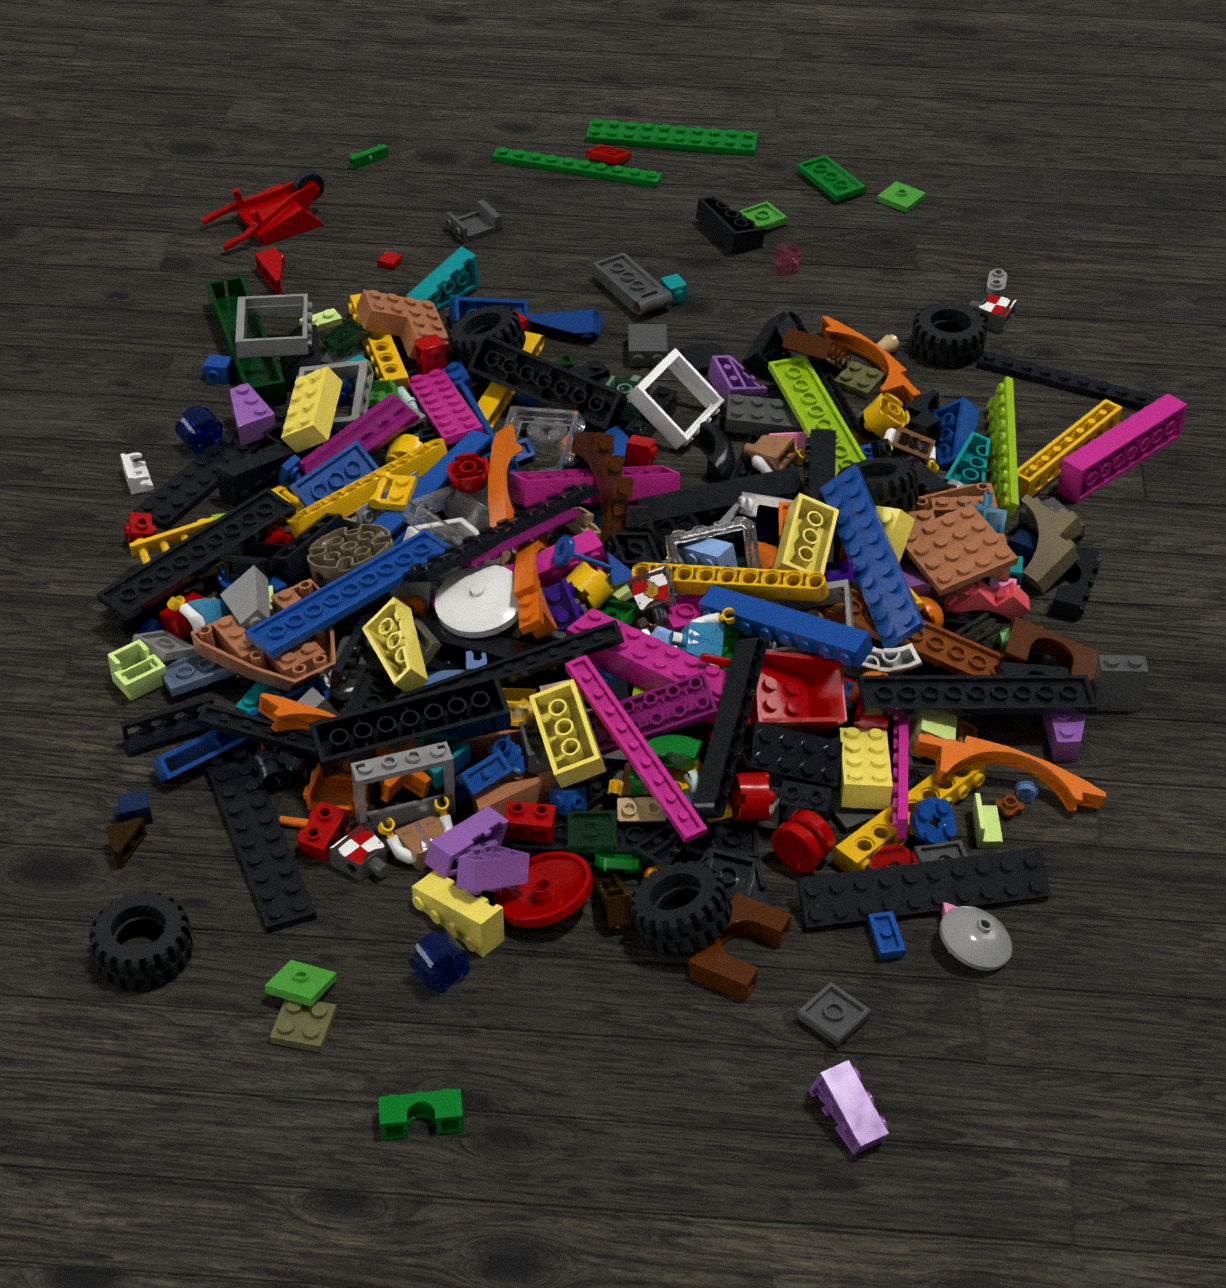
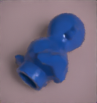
[489,733,526,774]

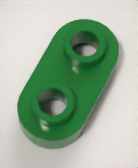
[594,853,644,873]

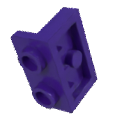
[824,560,856,582]
[542,577,584,632]

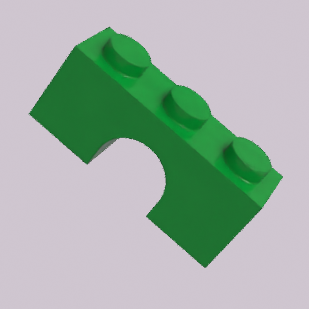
[378,1088,464,1141]

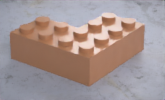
[356,289,451,359]

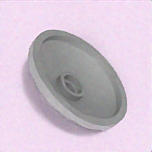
[939,906,1012,971]

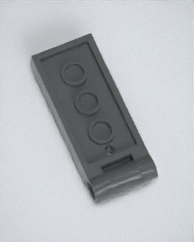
[593,252,673,315]
[725,394,804,435]

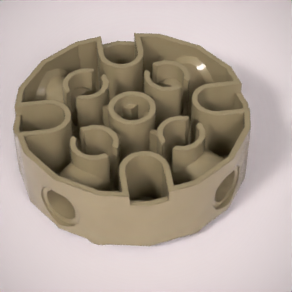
[307,523,394,583]

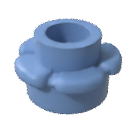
[1014,781,1038,803]

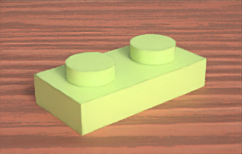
[299,308,343,332]

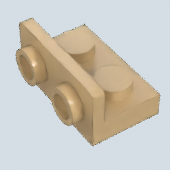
[617,797,667,823]

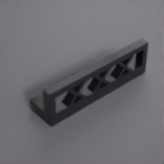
[120,695,214,757]

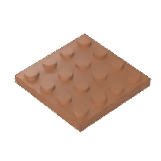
[904,504,1018,596]

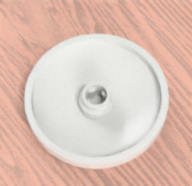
[435,564,519,638]

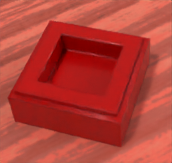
[377,251,402,270]

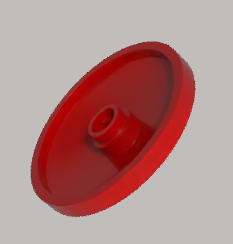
[494,851,593,928]

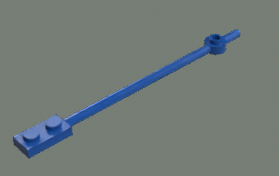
[443,360,519,476]

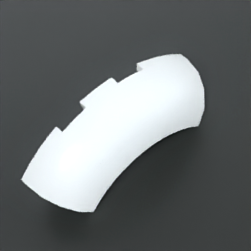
[861,643,923,673]

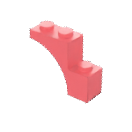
[944,579,1030,622]

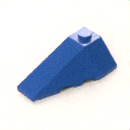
[449,296,528,326]
[523,309,605,339]
[933,397,980,468]

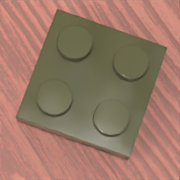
[834,361,886,399]
[270,999,337,1053]

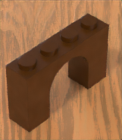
[782,328,851,371]
[997,617,1100,686]
[688,892,791,1002]

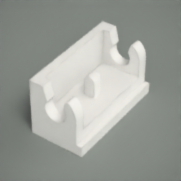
[120,452,154,495]

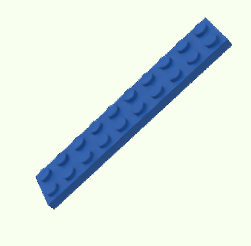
[820,464,926,648]
[244,529,450,659]

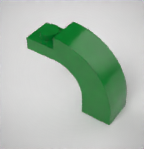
[629,735,702,796]

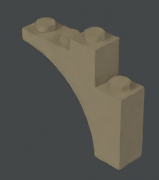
[1021,494,1083,594]

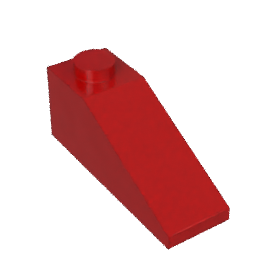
[255,247,285,295]

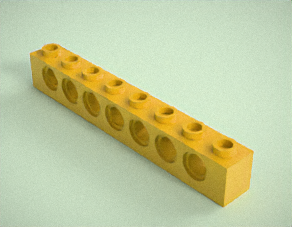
[348,293,410,390]
[1017,399,1123,498]
[833,764,986,872]

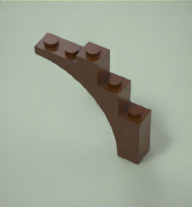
[571,432,634,541]

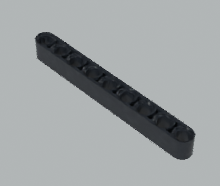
[776,312,862,433]
[693,637,766,819]

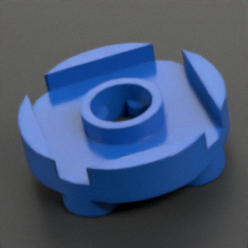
[910,797,957,845]

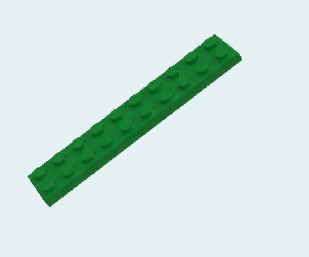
[586,119,758,156]

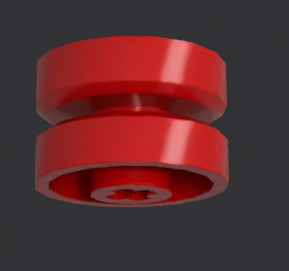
[771,809,836,874]

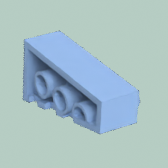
[657,537,738,567]

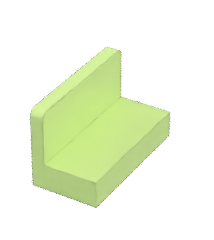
[972,793,1003,848]

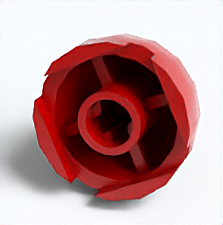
[447,453,490,493]

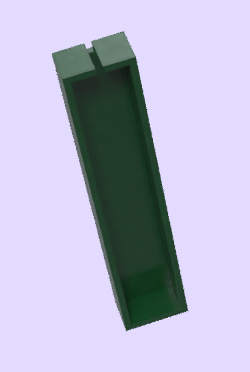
[206,275,287,404]

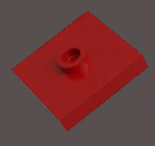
[585,144,632,165]

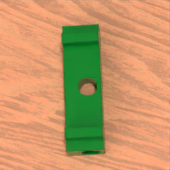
[349,144,389,170]

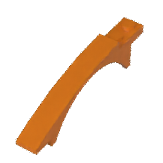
[821,316,921,405]
[488,424,523,567]
[513,533,557,639]
[258,693,432,803]
[913,734,1106,812]

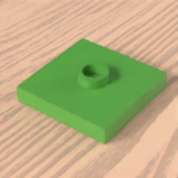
[877,181,926,213]
[739,201,788,231]
[265,960,337,1007]

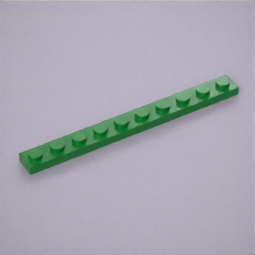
[492,147,662,188]

